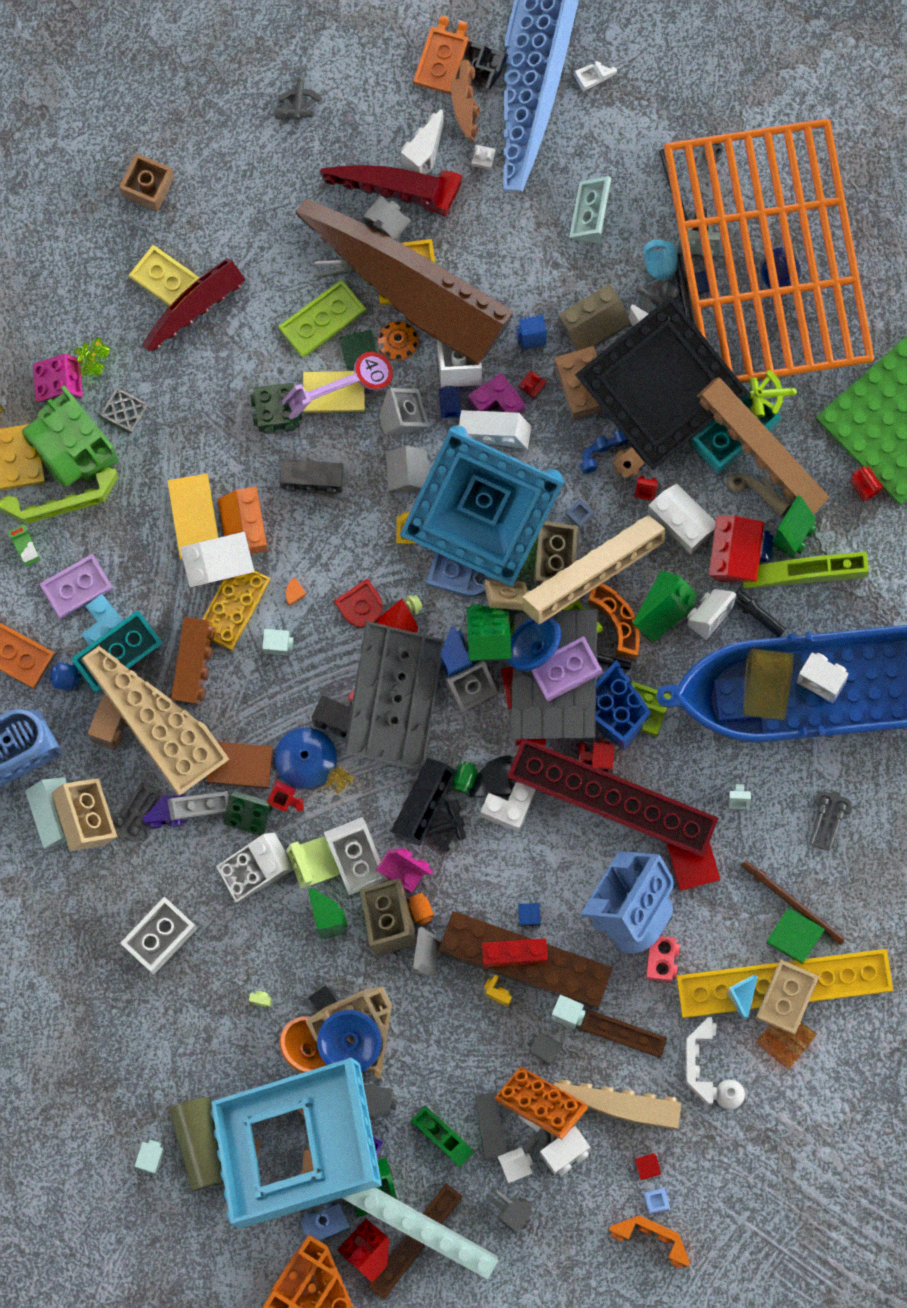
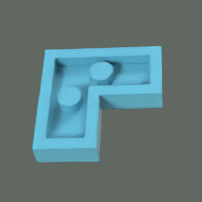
[81,594,123,645]

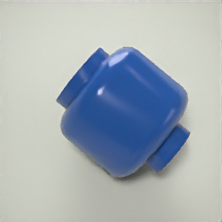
[49,662,81,691]

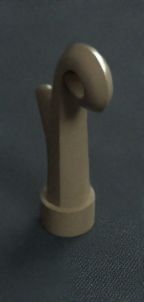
[727,473,792,517]

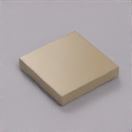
[484,579,528,610]

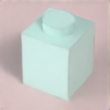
[262,629,294,656]
[134,1140,165,1175]

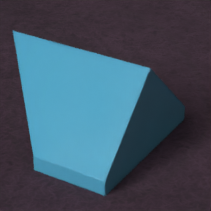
[727,975,758,1020]

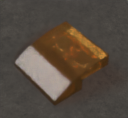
[755,1021,817,1070]

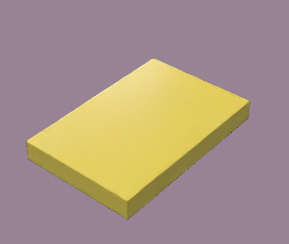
[128,245,200,306]
[303,371,365,413]

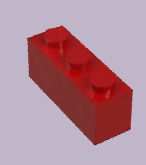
[482,938,548,968]

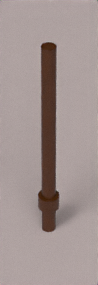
[741,860,846,945]

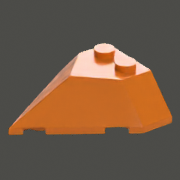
[262,1234,354,1308]

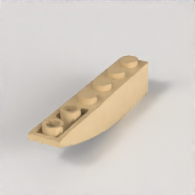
[554,1080,682,1130]

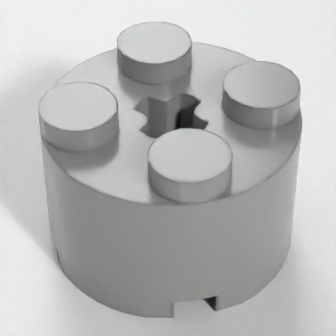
[363,196,411,240]

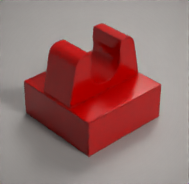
[518,370,547,400]
[634,476,658,501]

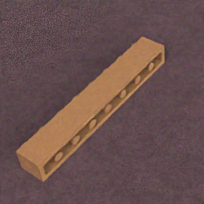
[697,377,830,514]

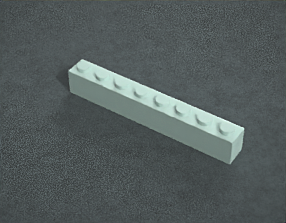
[343,1188,498,1279]

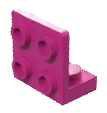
[33,353,83,403]
[376,848,433,893]

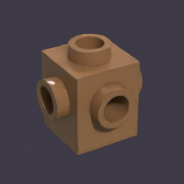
[612,446,645,478]

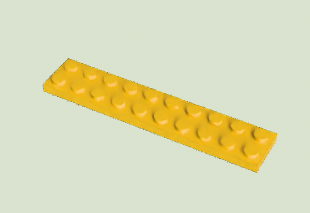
[676,949,893,1019]

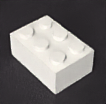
[121,897,197,975]

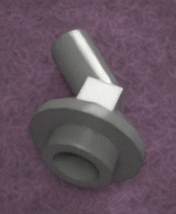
[523,1128,551,1153]

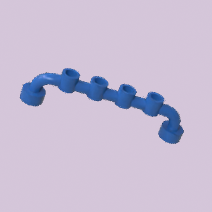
[580,430,629,474]

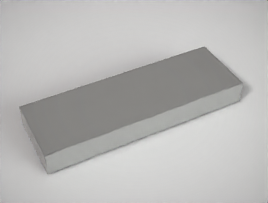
[167,791,229,821]

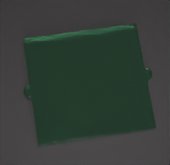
[339,330,377,371]

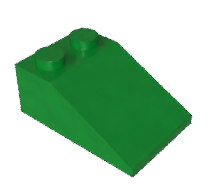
[772,495,817,558]
[632,570,698,643]

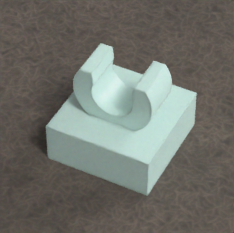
[728,784,751,810]

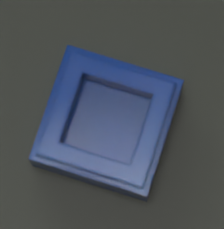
[518,903,541,926]

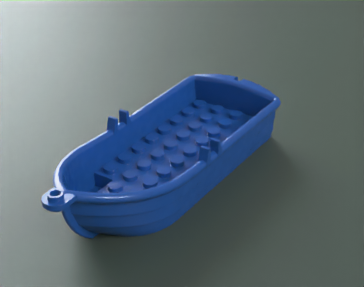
[657,625,907,743]

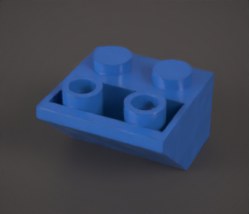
[441,626,474,678]

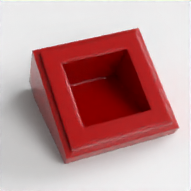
[635,1153,661,1181]

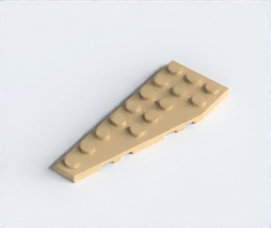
[81,646,229,796]

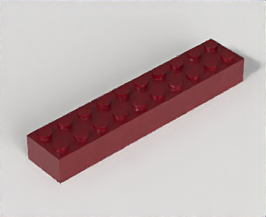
[507,738,719,858]

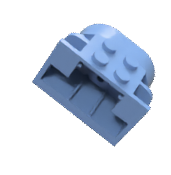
[0,709,63,788]
[581,851,674,954]

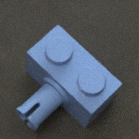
[300,1202,350,1241]

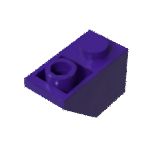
[143,794,187,829]

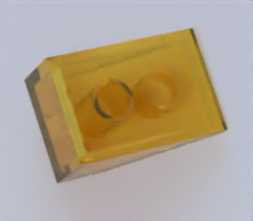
[743,649,794,720]

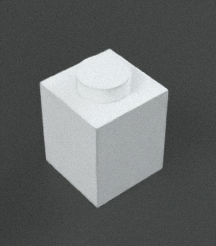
[498,1147,533,1183]

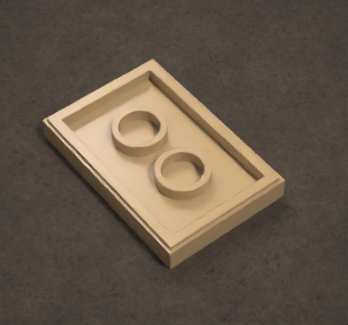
[755,959,819,1036]

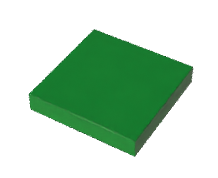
[766,908,825,965]

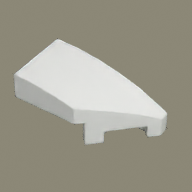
[573,61,617,91]

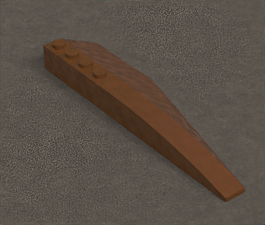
[295,198,514,365]

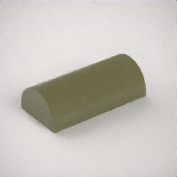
[169,1097,224,1192]

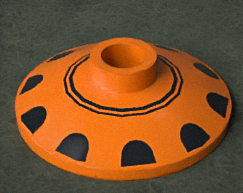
[378,321,418,361]

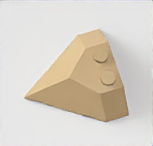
[306,986,392,1080]

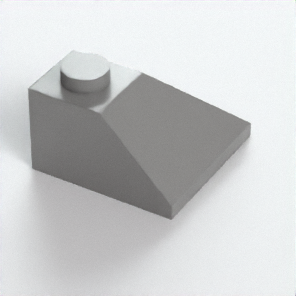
[379,388,429,436]

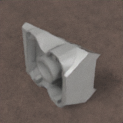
[413,927,442,977]

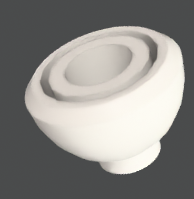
[716,1079,745,1109]

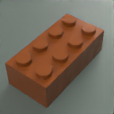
[171,617,216,705]

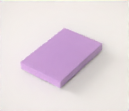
[39,553,113,620]
[531,636,603,702]

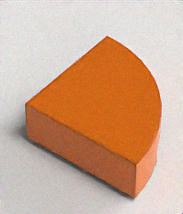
[286,577,306,606]

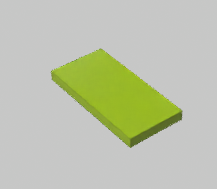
[278,279,367,359]

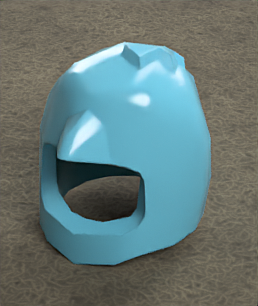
[643,239,678,281]

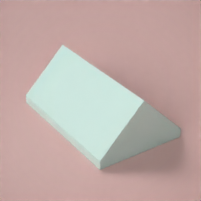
[569,176,611,244]
[25,777,67,850]

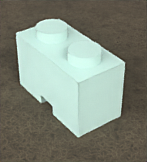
[551,995,586,1030]

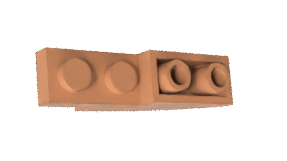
[451,60,480,143]

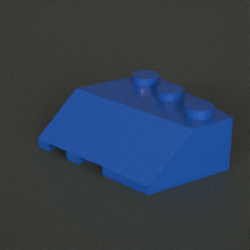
[595,660,651,751]

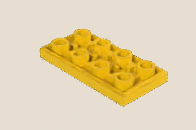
[167,473,219,560]
[202,570,271,651]

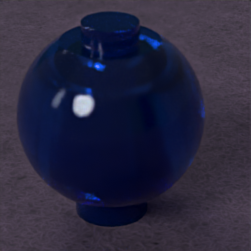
[761,247,801,289]

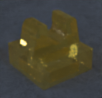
[326,766,355,794]

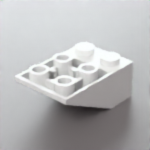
[401,109,443,174]
[216,833,293,902]

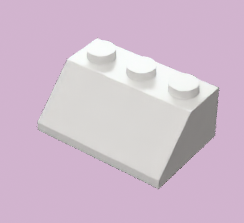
[647,483,716,554]

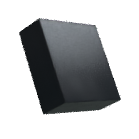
[309,985,337,1012]

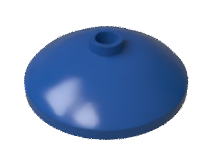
[507,617,561,671]
[274,727,337,789]
[317,1010,382,1072]

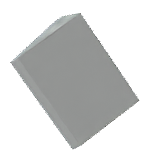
[386,446,428,493]
[446,660,498,712]

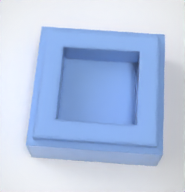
[644,1188,670,1215]

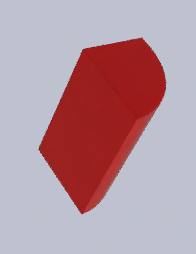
[424,171,462,217]

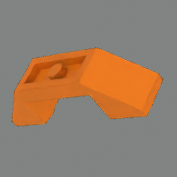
[608,1215,690,1269]

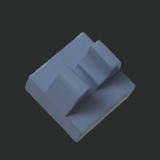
[565,499,595,528]

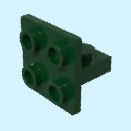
[224,791,273,836]

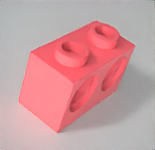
[646,936,680,983]

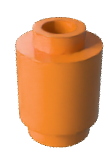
[408,893,435,926]

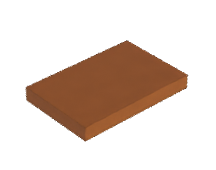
[206,742,273,789]

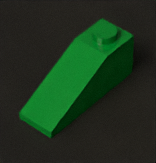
[410,1105,474,1168]

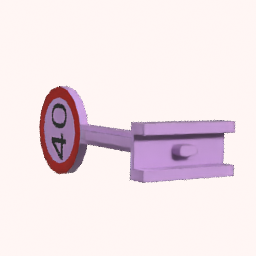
[281,352,393,420]

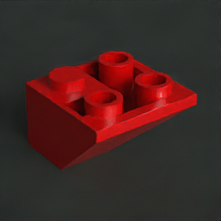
[337,1218,390,1283]

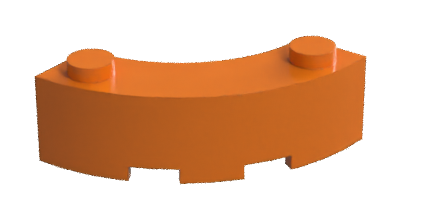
[588,583,640,661]

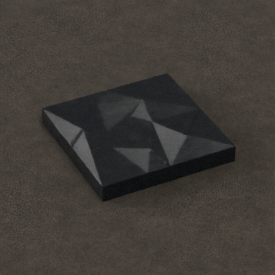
[575,296,748,470]

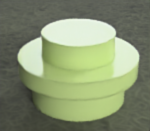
[405,595,422,615]

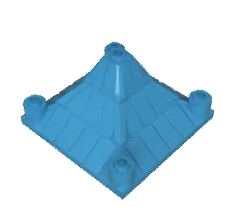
[400,425,565,587]

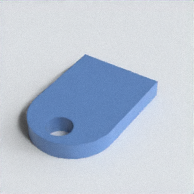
[426,552,492,597]

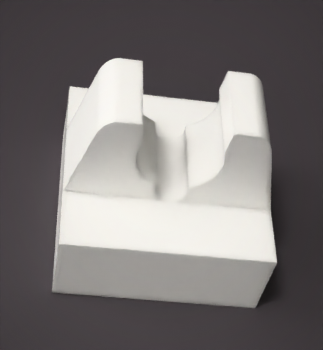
[472,145,496,170]

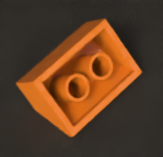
[218,486,268,554]

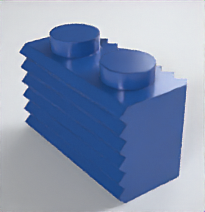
[516,314,547,349]

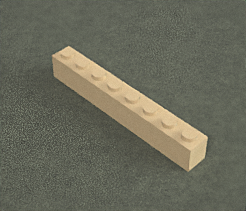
[523,515,665,624]

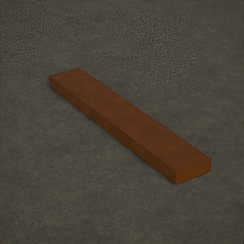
[367,1183,463,1300]

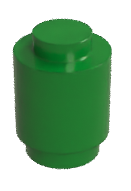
[452,761,478,794]

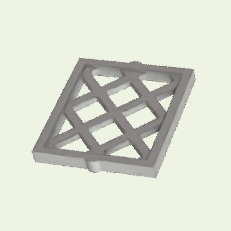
[100,388,149,433]

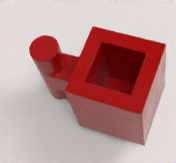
[850,466,883,503]
[578,740,614,773]
[267,780,304,812]

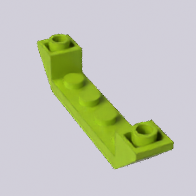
[0,468,119,525]

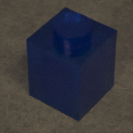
[439,386,461,418]

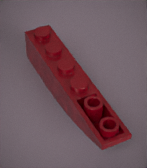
[320,165,443,208]
[142,258,246,352]

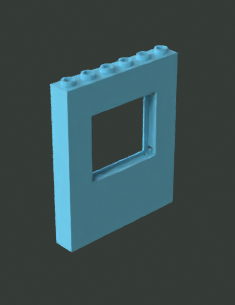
[211,1058,382,1229]

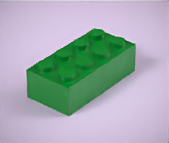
[466,604,512,661]

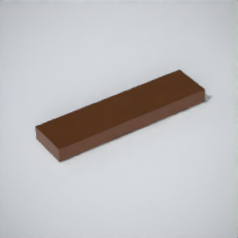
[580,1009,667,1058]

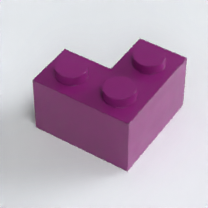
[468,373,525,415]

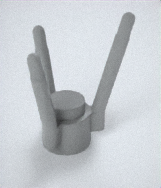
[314,244,353,277]

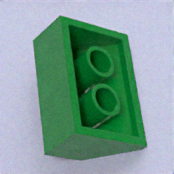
[308,888,348,939]

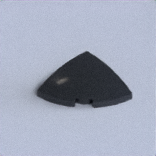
[466,41,508,89]
[470,755,511,798]

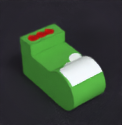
[8,524,40,567]

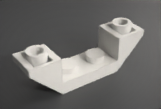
[686,1017,717,1105]

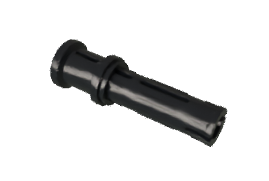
[734,587,787,638]

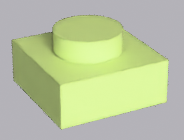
[249,991,272,1008]

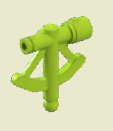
[748,370,797,418]

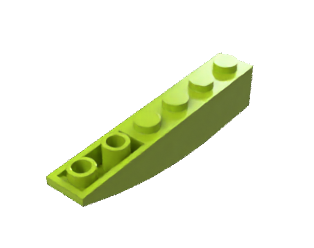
[743,552,869,589]

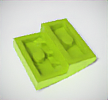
[632,681,671,737]

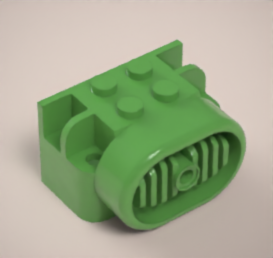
[22,385,119,487]

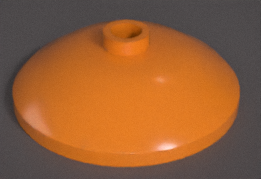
[279,1016,327,1073]

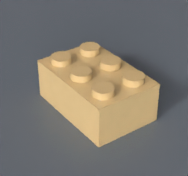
[52,778,117,851]

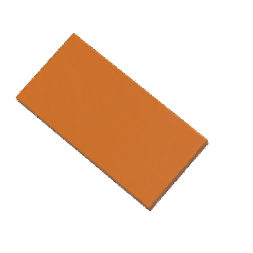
[495,1066,588,1140]

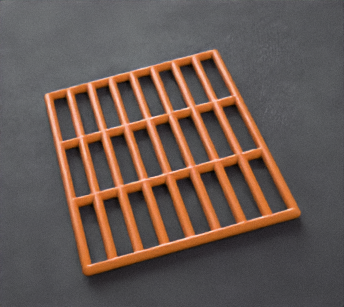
[664,118,874,383]

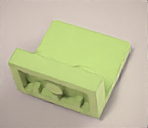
[286,837,340,889]

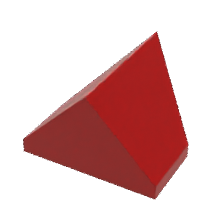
[377,598,418,633]

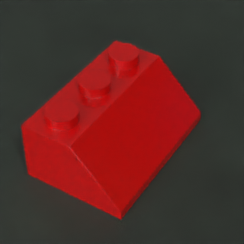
[709,515,764,582]

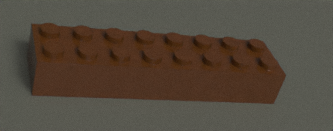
[438,911,613,1010]

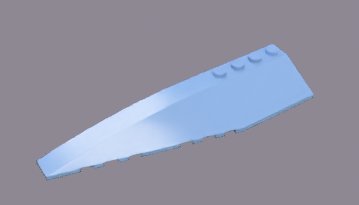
[503,0,579,191]

